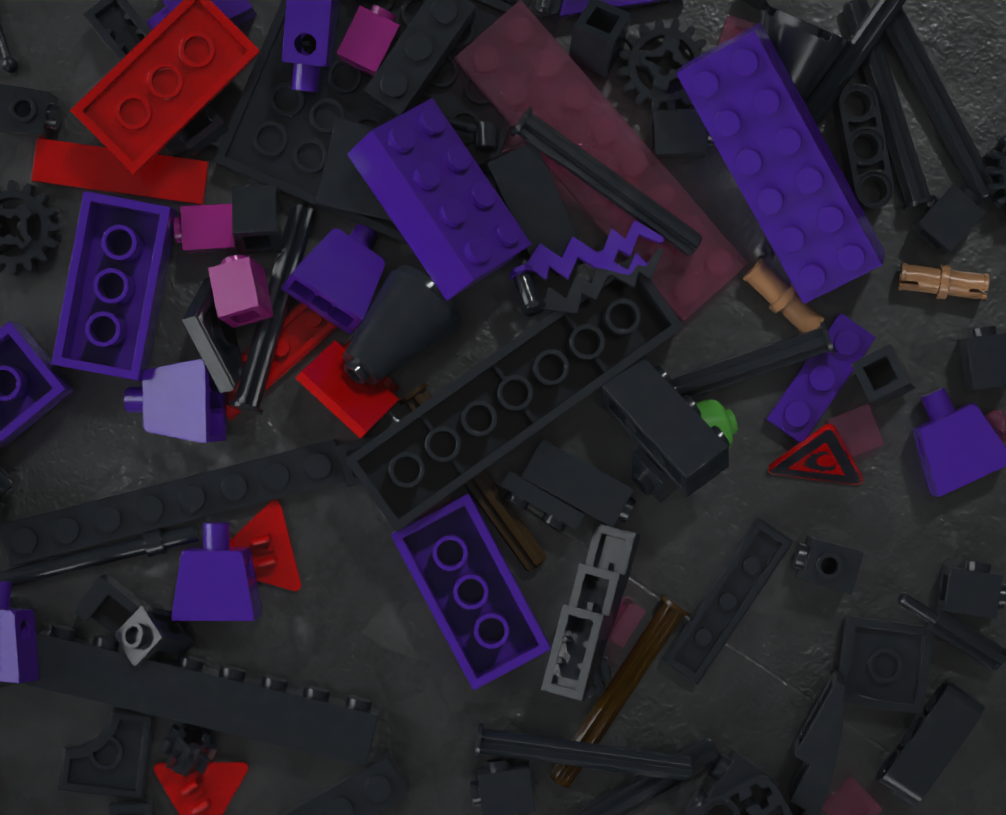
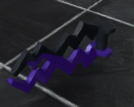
[509,220,664,317]

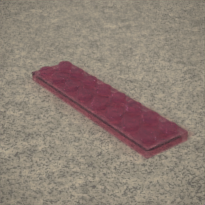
[454,0,748,321]

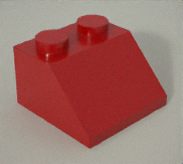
[295,340,401,439]

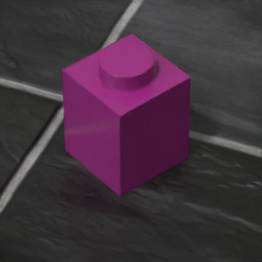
[337,5,402,76]
[174,203,237,253]
[208,255,274,328]

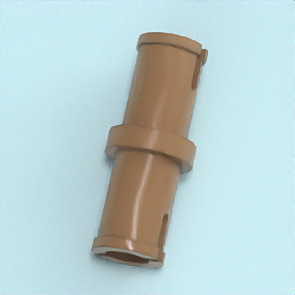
[743,259,825,333]
[898,263,990,301]

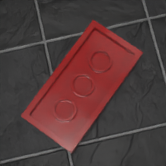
[70,0,261,176]

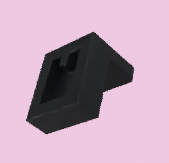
[115,605,195,666]

